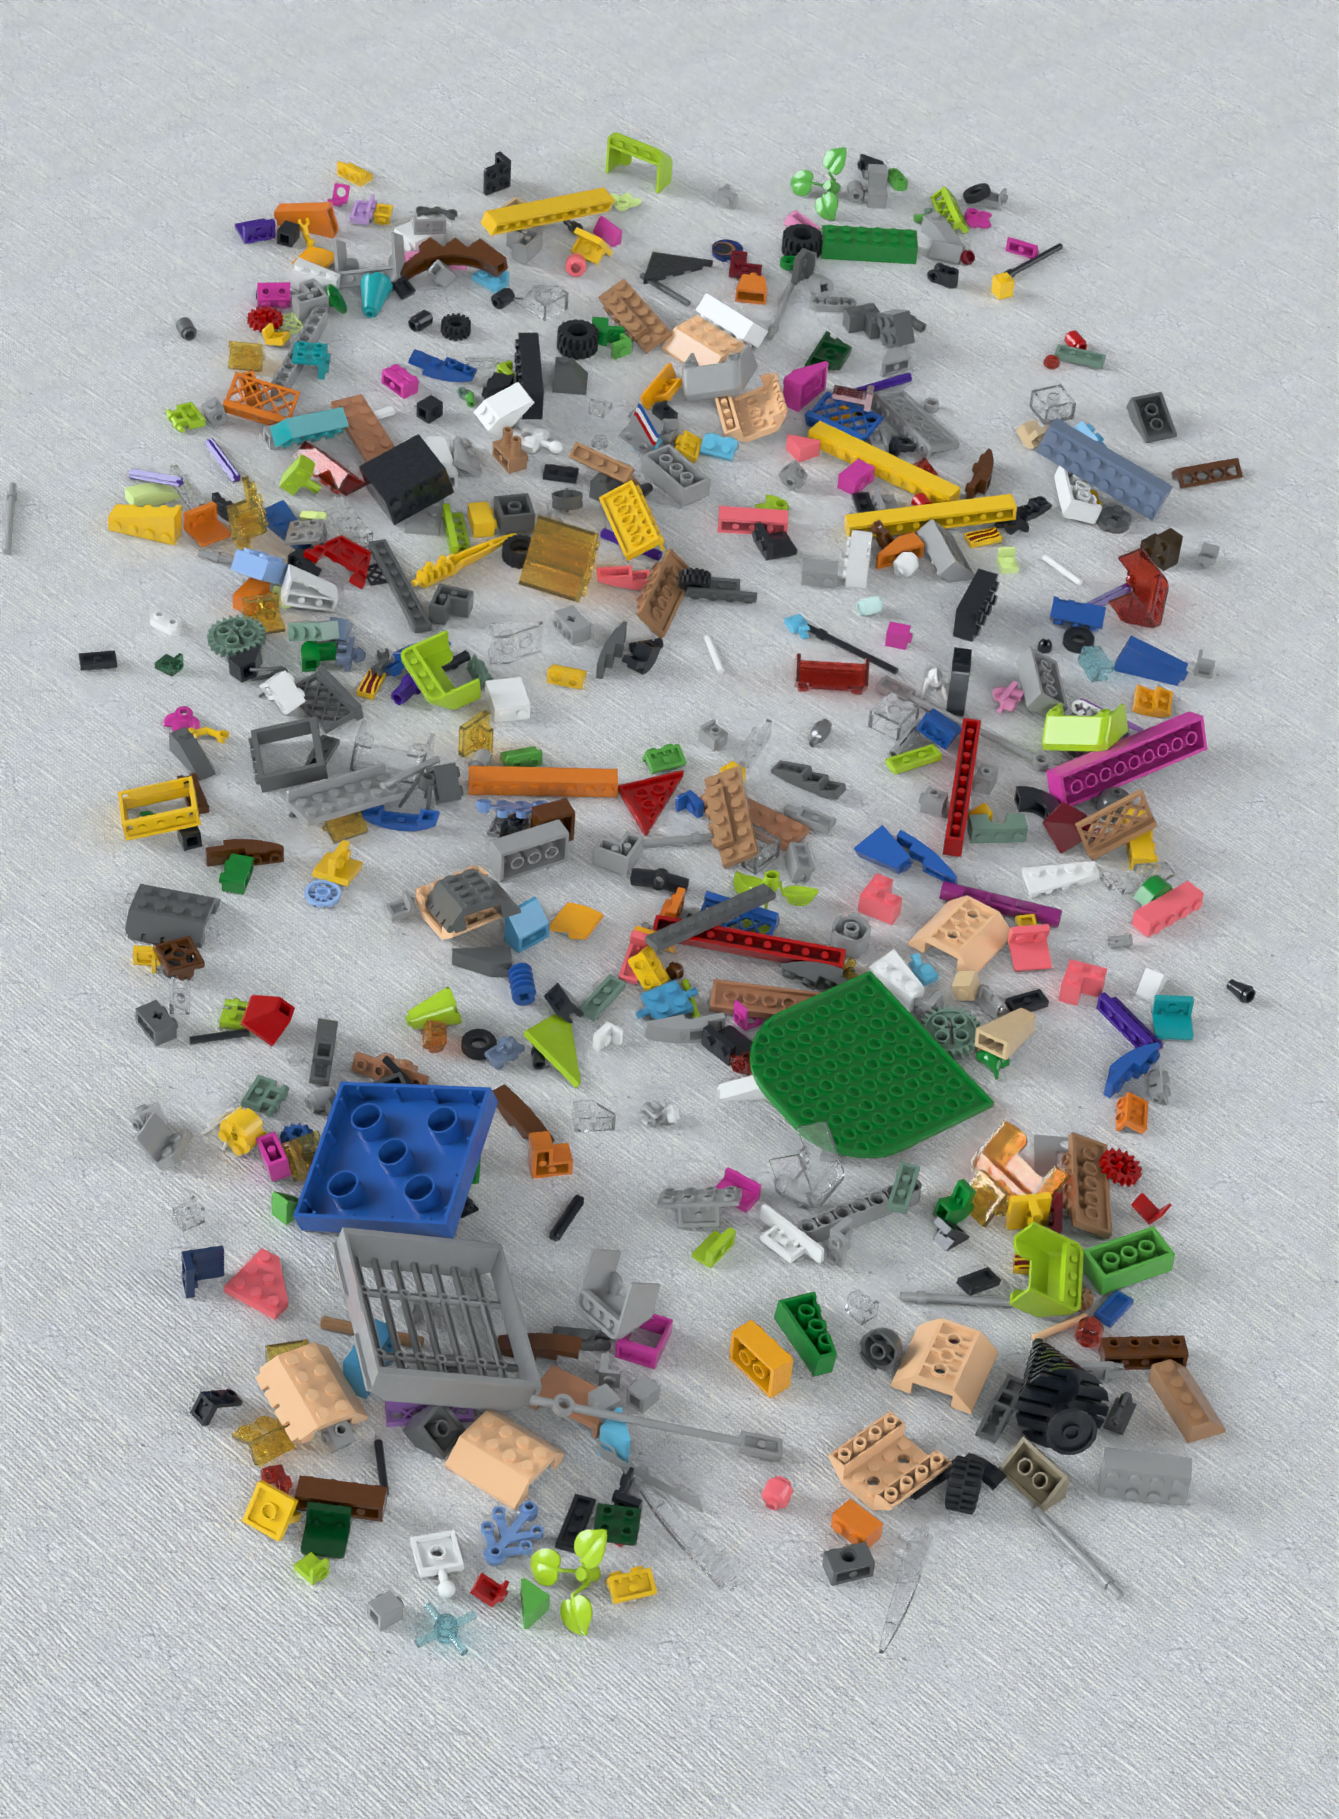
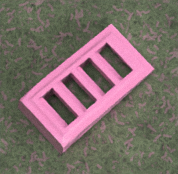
[784,210,820,230]

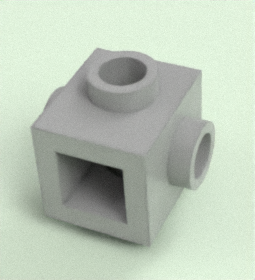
[778,460,808,491]
[130,1102,167,1133]
[321,1420,356,1454]

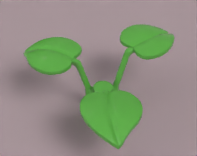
[790,147,847,221]

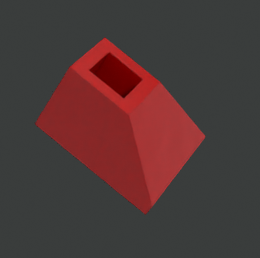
[240,995,295,1046]

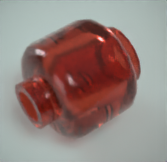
[1074,1316,1104,1348]

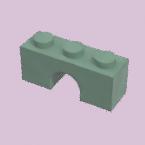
[288,620,339,641]
[967,813,1028,843]

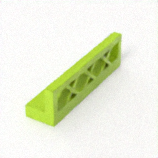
[930,186,969,234]
[442,503,471,555]

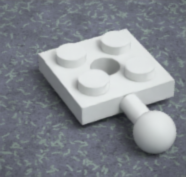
[513,422,563,454]
[410,1530,464,1598]

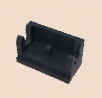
[544,983,584,1023]

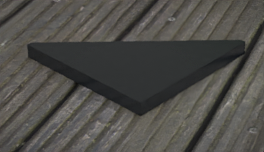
[643,252,713,284]

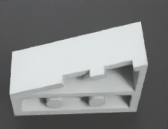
[288,257,341,293]
[868,949,925,1013]

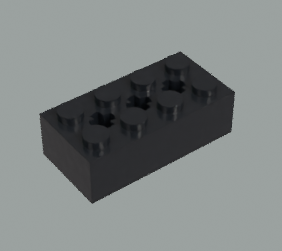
[953,569,1000,642]

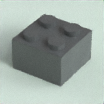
[877,309,915,347]
[494,493,535,534]

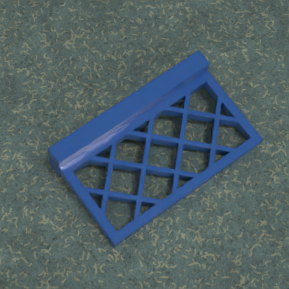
[805,391,883,442]
[700,891,780,936]

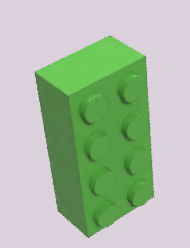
[1083,1226,1175,1295]

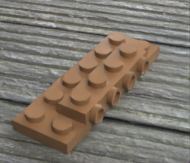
[598,279,672,354]
[636,549,690,638]
[702,766,759,869]
[1062,1132,1112,1239]

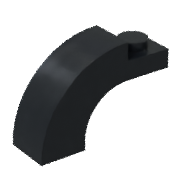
[1014,786,1059,820]

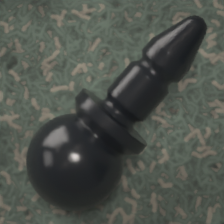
[563,220,583,235]

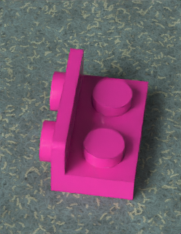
[715,1167,761,1213]

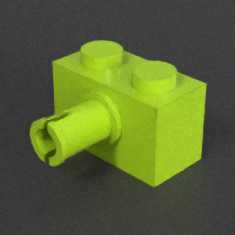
[279,454,322,496]

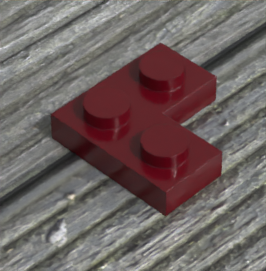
[729,250,762,278]

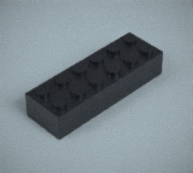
[514,332,544,419]

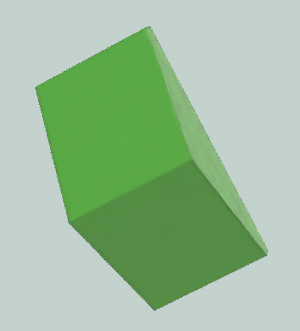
[272,1191,299,1225]
[520,1579,550,1629]

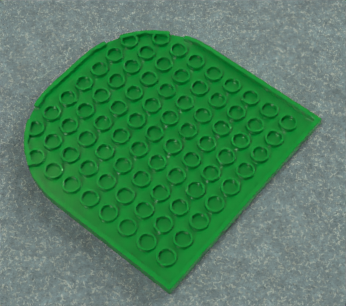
[750,971,994,1159]

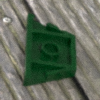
[805,331,852,370]

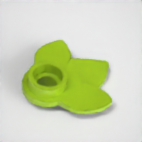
[755,494,789,511]

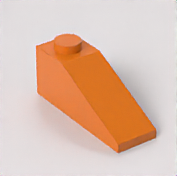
[875,532,924,570]

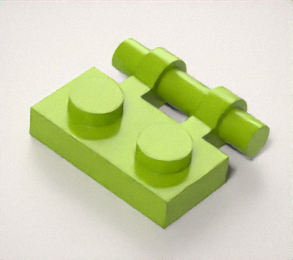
[165,401,206,433]
[219,998,250,1032]

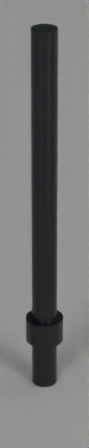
[1004,243,1063,278]
[807,624,899,675]

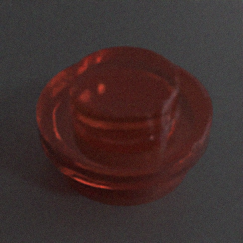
[1043,355,1060,370]

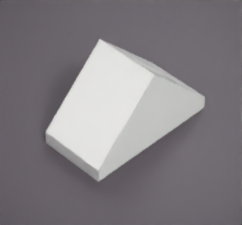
[1135,968,1168,1003]

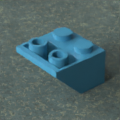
[504,897,549,953]

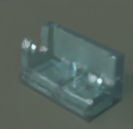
[1078,646,1114,682]

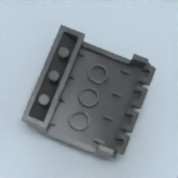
[425,869,521,933]
[125,884,221,949]

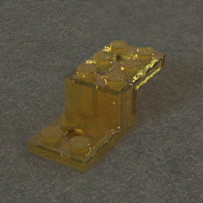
[226,475,268,550]

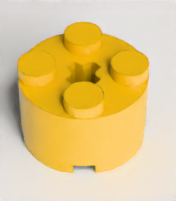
[218,1107,267,1156]

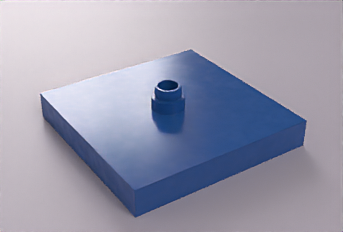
[293,1081,498,1239]

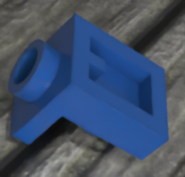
[675,790,704,819]

